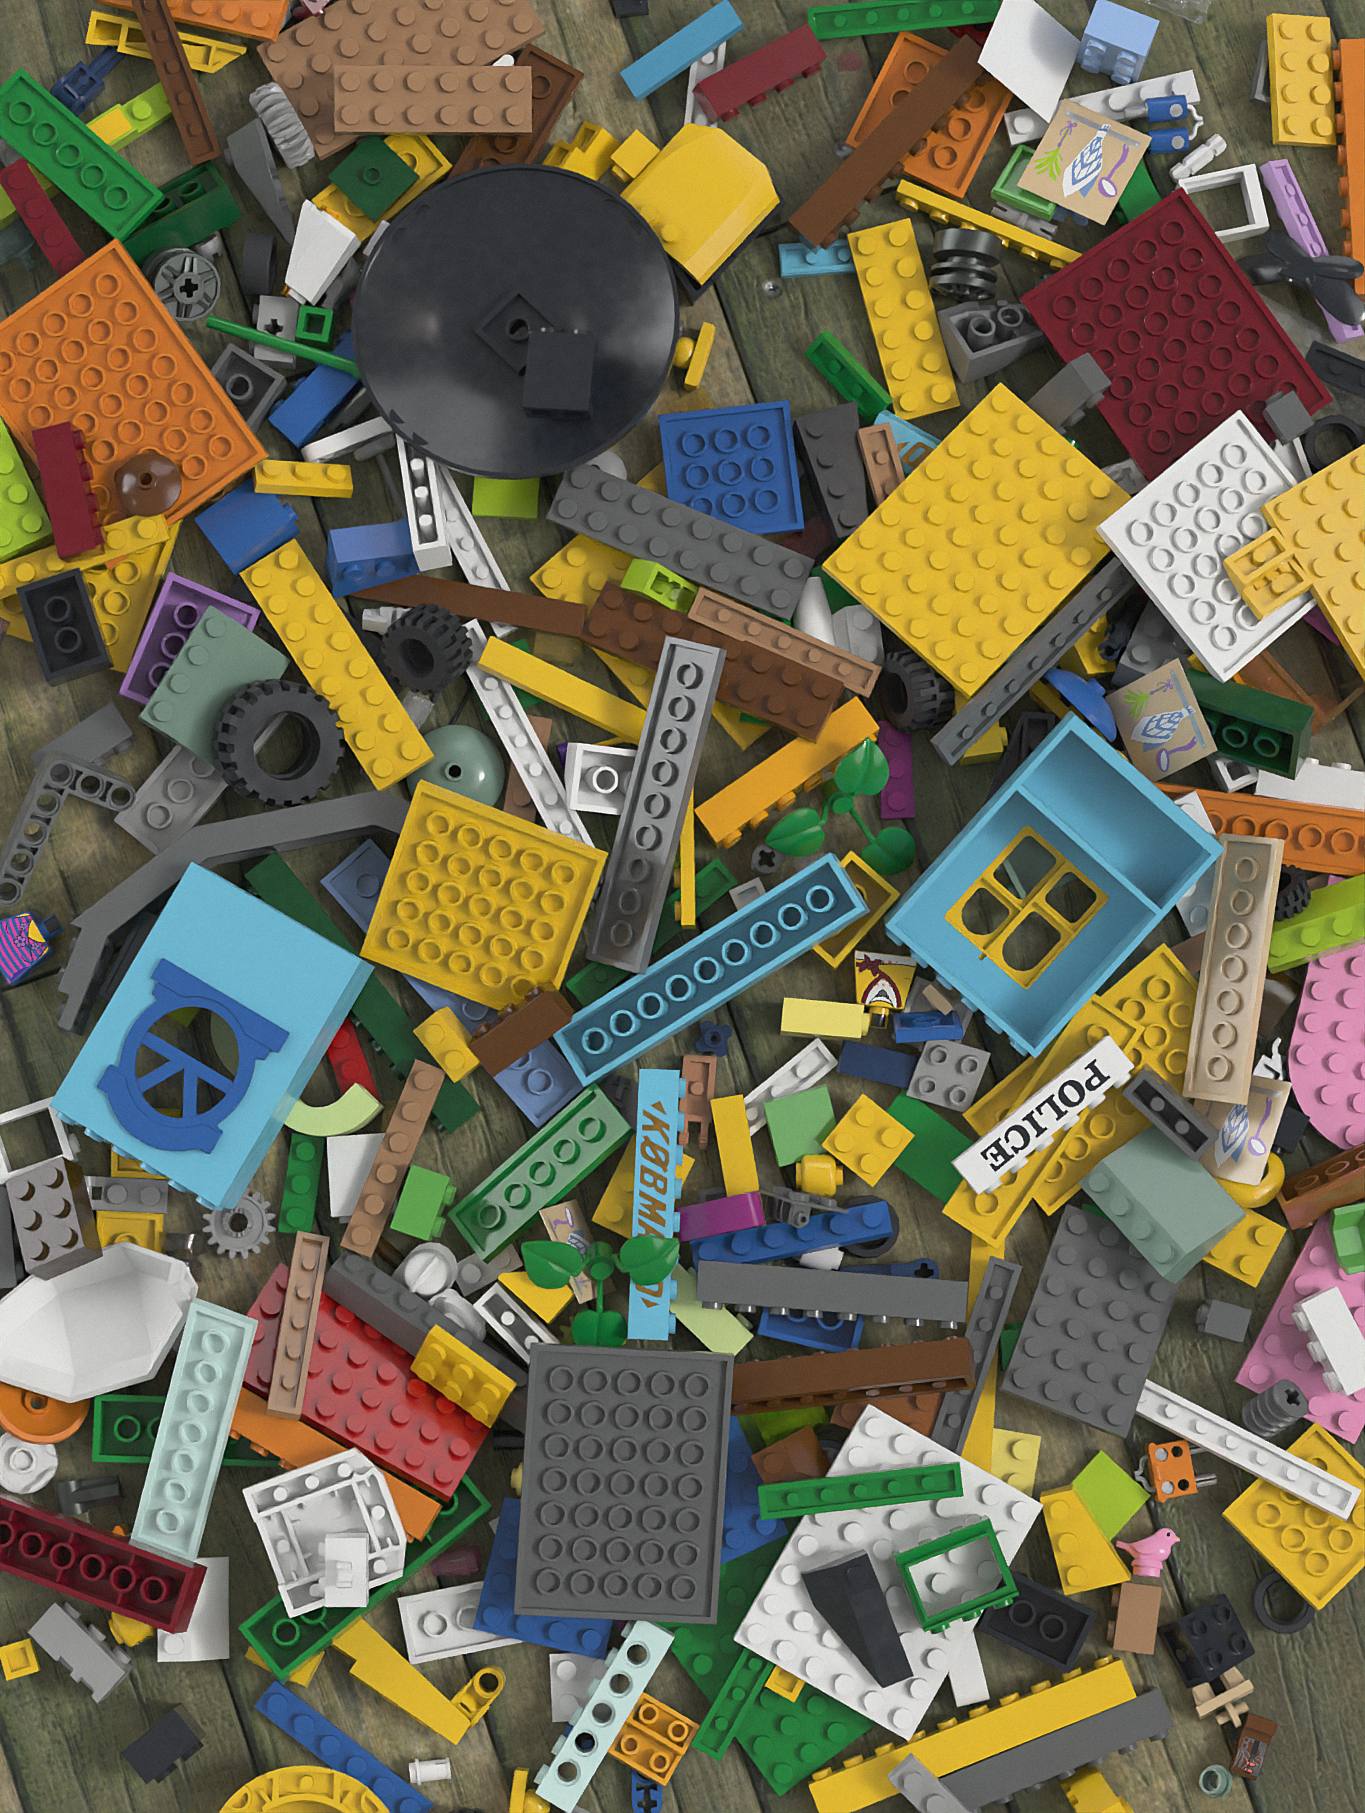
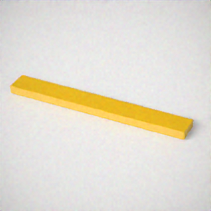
[961,1233,1005,1474]

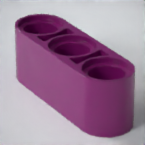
[674,1191,765,1243]

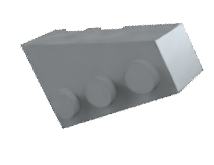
[28,1600,134,1703]

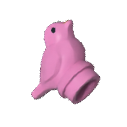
[1115,1528,1180,1578]

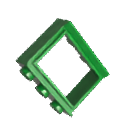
[892,1515,1019,1634]

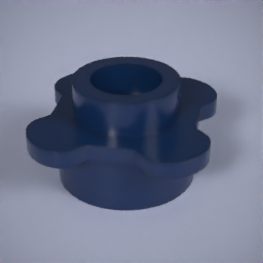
[696,1020,732,1057]

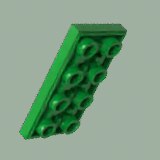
[886,1089,974,1205]

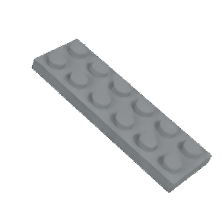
[114,712,290,855]

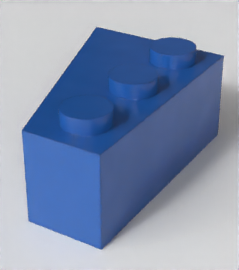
[324,521,427,599]

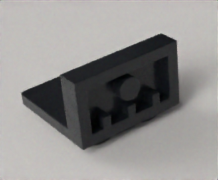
[1157,1594,1255,1689]

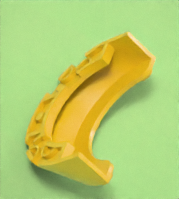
[219,1765,390,1813]

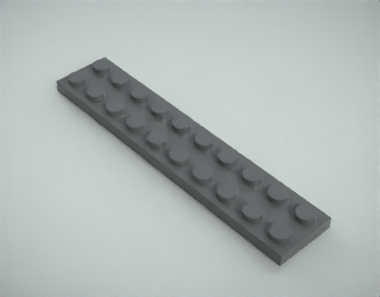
[585,636,727,975]

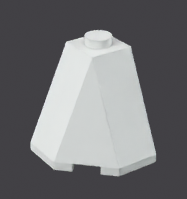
[285,199,361,306]

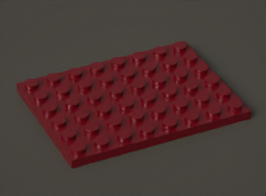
[1019,186,1333,484]

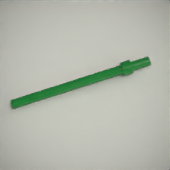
[206,315,362,380]

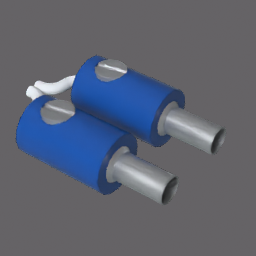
[1123,94,1203,155]

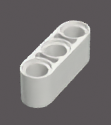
[948,1630,990,1707]

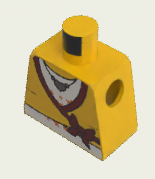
[853,950,917,1029]

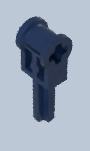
[49,45,128,117]
[841,1258,939,1279]

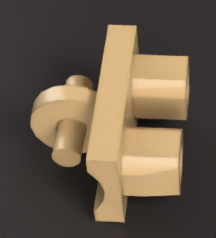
[1191,1666,1254,1728]

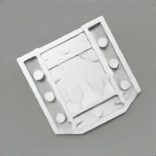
[242,1447,407,1618]

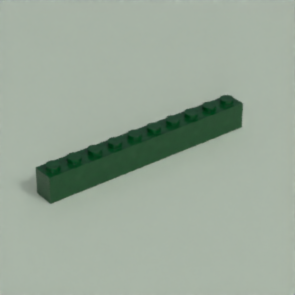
[244,851,483,1135]

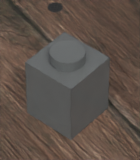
[1262,390,1315,446]

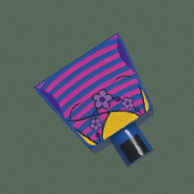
[0,911,64,987]

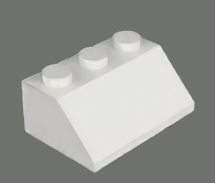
[564,743,637,815]
[158,1557,230,1662]

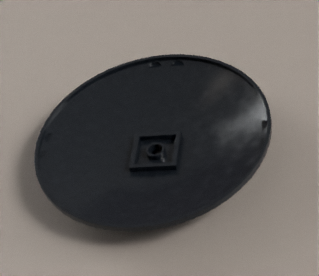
[352,163,680,480]

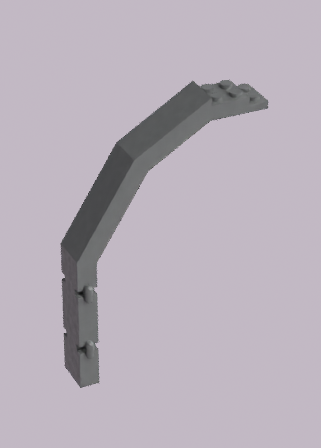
[56,790,604,1036]

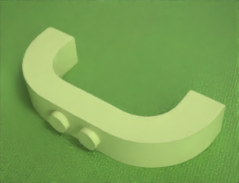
[211,1011,385,1138]

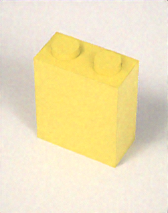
[780,997,870,1043]

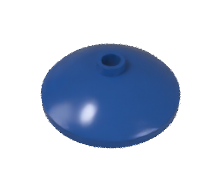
[1042,668,1116,742]

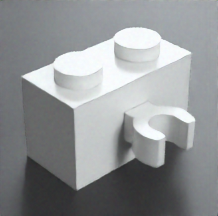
[319,1533,369,1607]

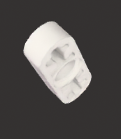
[301,416,395,463]

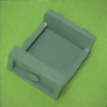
[996,836,1077,899]

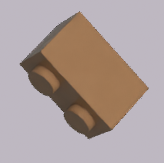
[1106,1581,1162,1655]

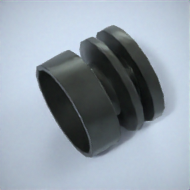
[928,228,1002,301]
[141,245,221,321]

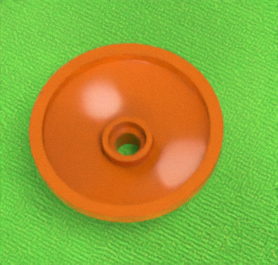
[0,1381,90,1445]

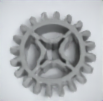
[249,82,315,169]

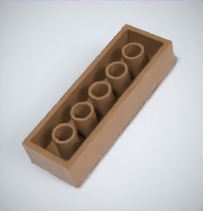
[334,65,532,136]

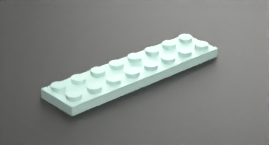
[131,1298,258,1561]

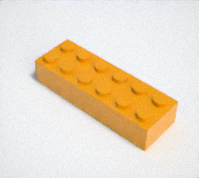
[694,696,880,850]

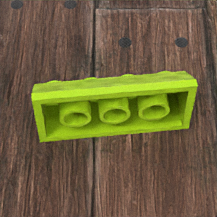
[1267,874,1365,974]

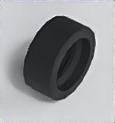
[242,233,277,296]
[1302,415,1365,474]
[843,1195,900,1259]
[1251,1570,1316,1634]

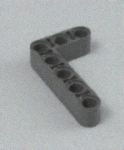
[0,751,136,907]

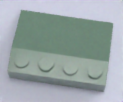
[137,605,291,772]
[1078,1124,1248,1284]

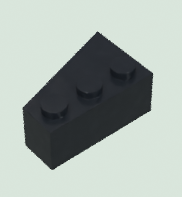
[982,711,1056,807]

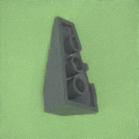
[224,118,296,251]

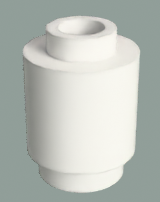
[792,1247,844,1271]

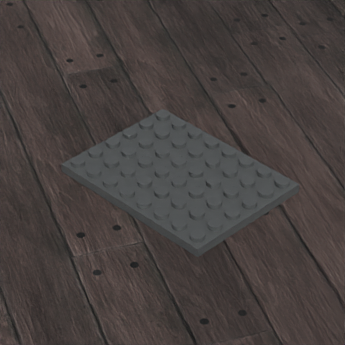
[513,1342,734,1624]

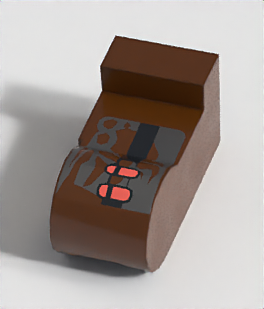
[1229,1711,1278,1781]

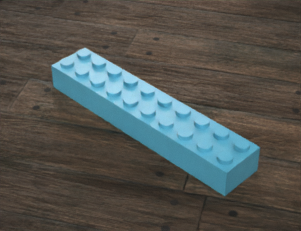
[553,853,870,1087]

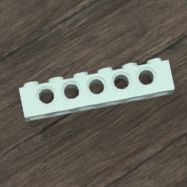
[533,1620,675,1813]

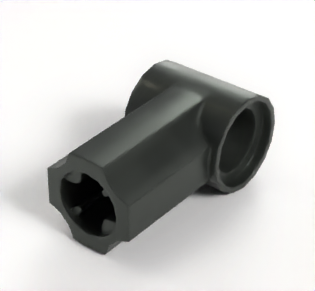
[53,1475,123,1516]

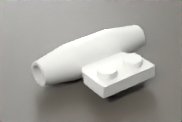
[793,577,884,708]

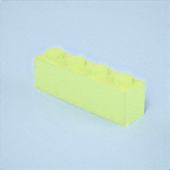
[669,1254,754,1356]

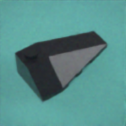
[801,1549,914,1689]

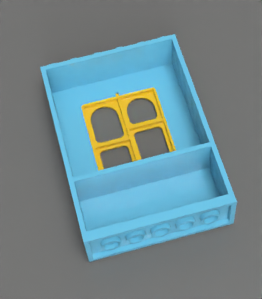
[884,710,1225,1058]

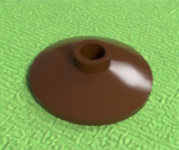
[116,453,182,517]

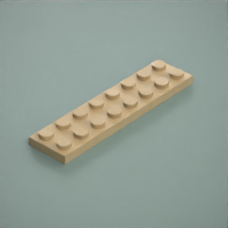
[1182,833,1285,1105]

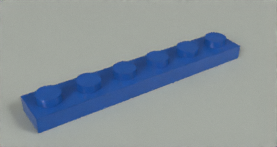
[690,1201,894,1276]
[255,1679,435,1813]

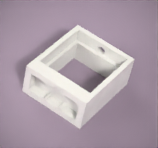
[1172,164,1269,243]
[0,1096,81,1187]

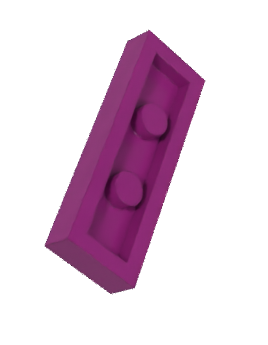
[877,721,915,820]

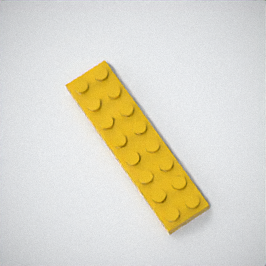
[239,538,435,792]
[941,993,1146,1250]

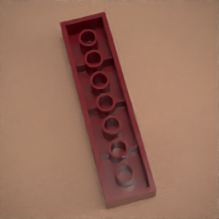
[0,1491,208,1634]

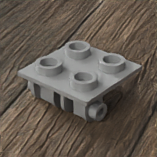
[906,1040,991,1113]

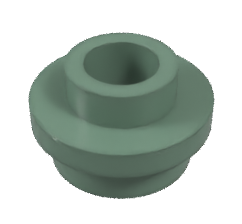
[1199,1765,1232,1799]

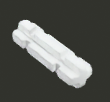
[1169,134,1227,184]

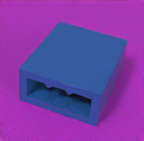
[194,477,301,578]

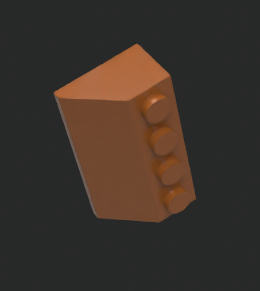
[1276,1142,1365,1230]

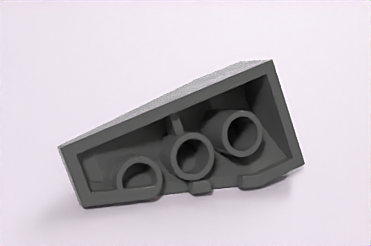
[938,300,1049,384]

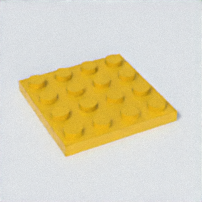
[1222,1421,1365,1612]

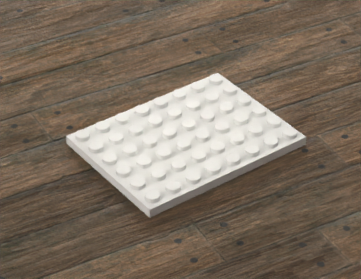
[733,1403,1043,1741]

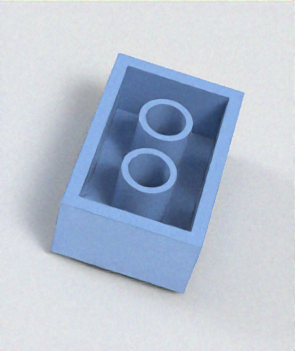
[1076,0,1160,85]

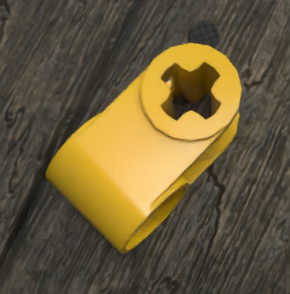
[450,1664,506,1730]

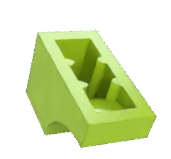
[620,558,700,615]

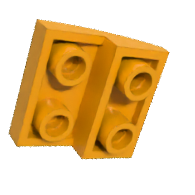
[606,1692,700,1787]

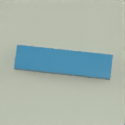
[620,0,745,101]

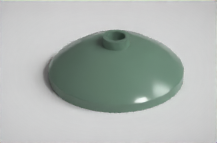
[406,725,505,807]

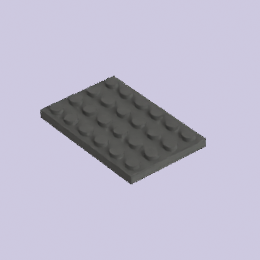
[999,1204,1181,1440]

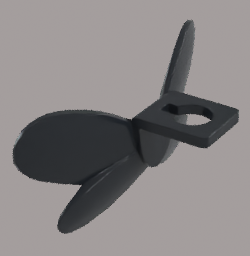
[1236,230,1365,326]

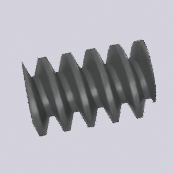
[1241,1380,1308,1441]

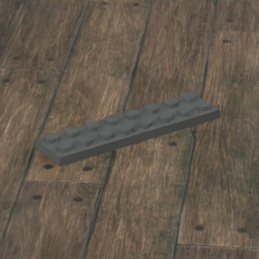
[546,463,815,622]

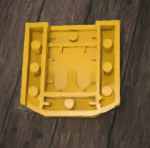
[620,123,780,285]

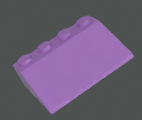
[116,572,261,707]

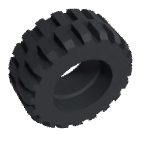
[212,679,345,808]

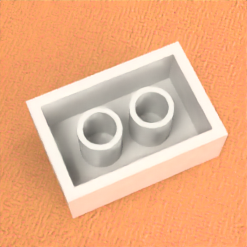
[1291,1286,1365,1396]

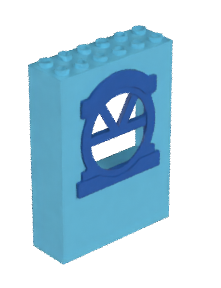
[49,862,375,1211]

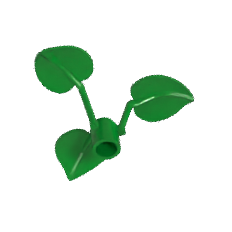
[764,737,916,875]
[521,1235,679,1347]

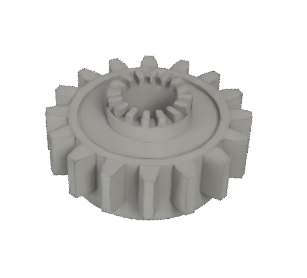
[203,1187,276,1259]

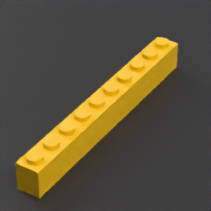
[808,1654,1137,1813]

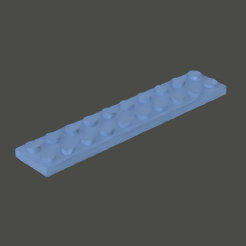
[320,838,586,1129]

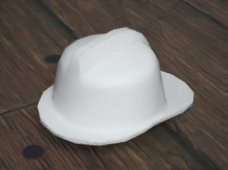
[391,1242,458,1303]

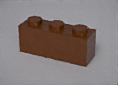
[468,981,575,1077]

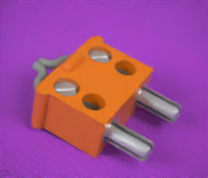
[1134,1439,1217,1503]

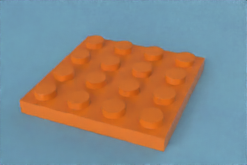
[845,31,1014,201]

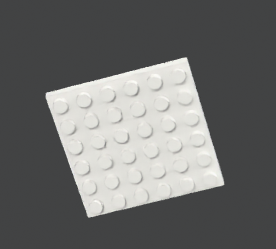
[1095,410,1317,683]

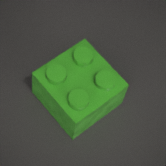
[390,1165,457,1242]

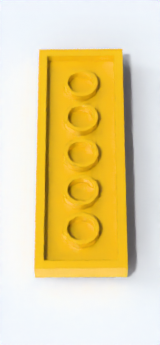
[846,218,961,421]

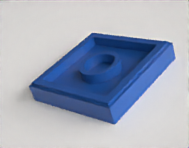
[891,1010,963,1043]

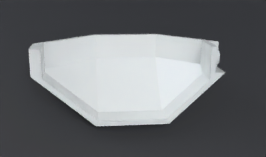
[0,1241,198,1403]

